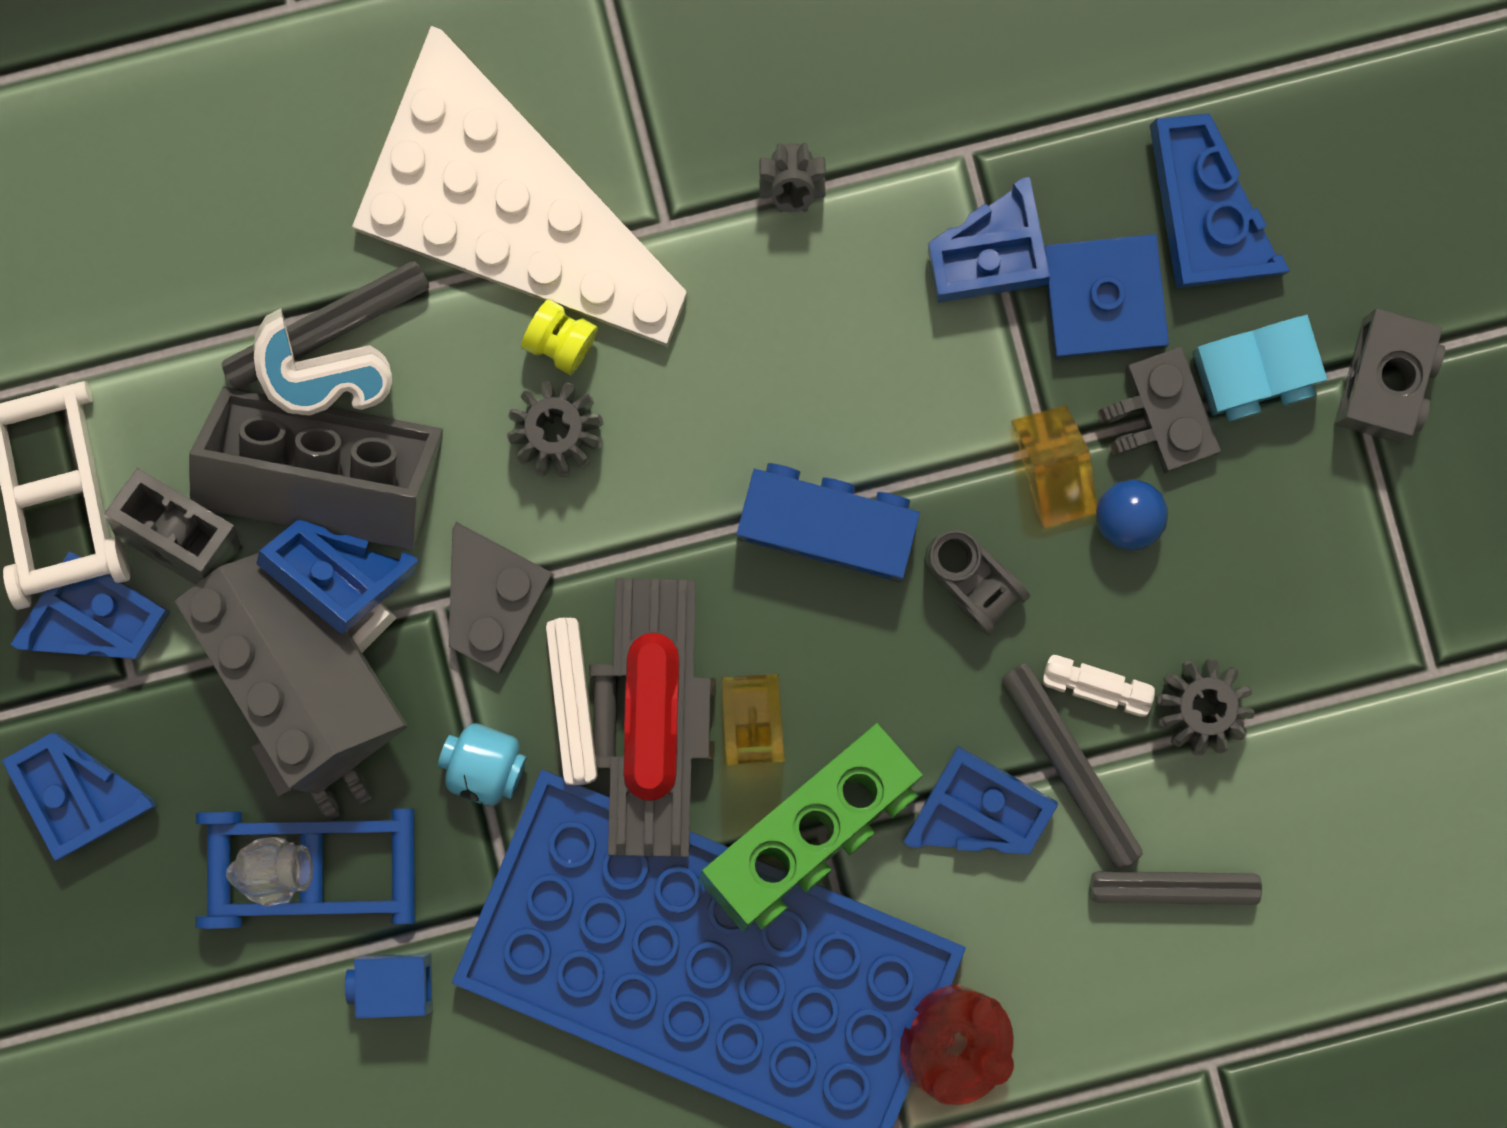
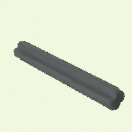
[221,261,429,389]
[1002,664,1143,868]

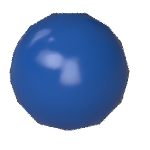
[1096,480,1168,551]

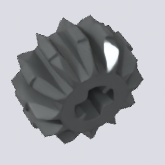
[507,381,603,478]
[1155,658,1255,755]

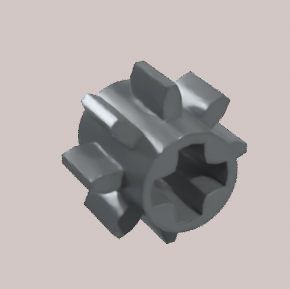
[759,143,826,212]

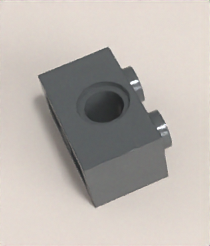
[1334,308,1445,443]

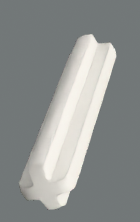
[546,617,598,785]

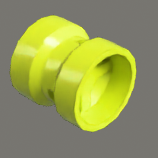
[521,299,598,376]

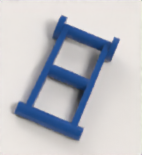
[195,809,415,929]

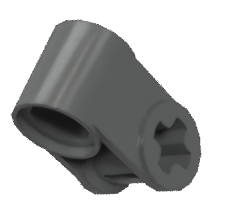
[924,530,1030,636]

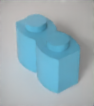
[1192,315,1327,422]

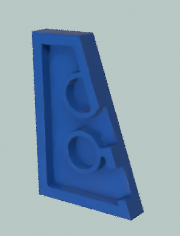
[1150,113,1290,289]

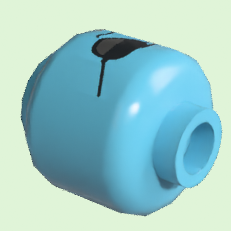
[437,723,527,807]

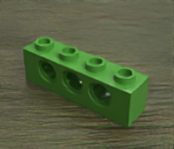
[698,723,923,933]

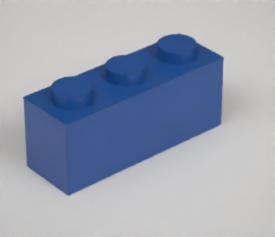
[736,463,920,582]

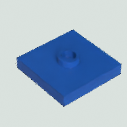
[1044,234,1169,359]

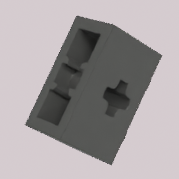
[104,468,242,584]

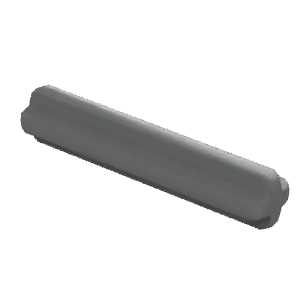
[1090,871,1262,905]

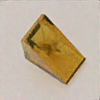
[1011,405,1097,529]
[722,674,785,766]

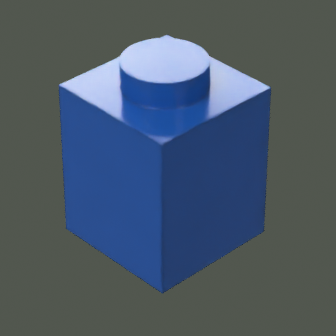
[345,953,433,1018]

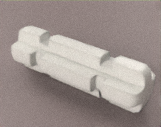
[1043,655,1155,717]

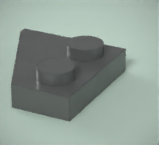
[448,522,554,674]

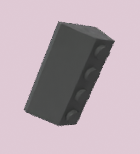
[189,386,443,550]
[174,553,408,794]

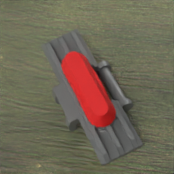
[589,578,716,857]

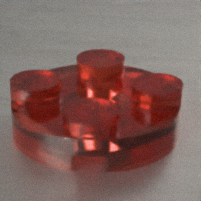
[900,985,1014,1105]

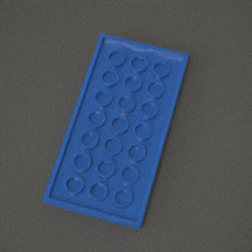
[451,769,966,1128]

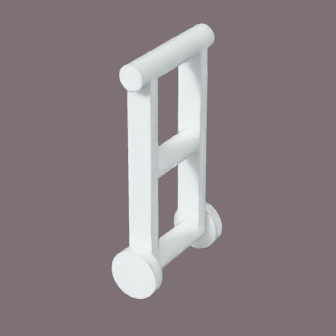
[0,381,131,610]

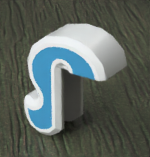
[253,308,392,416]

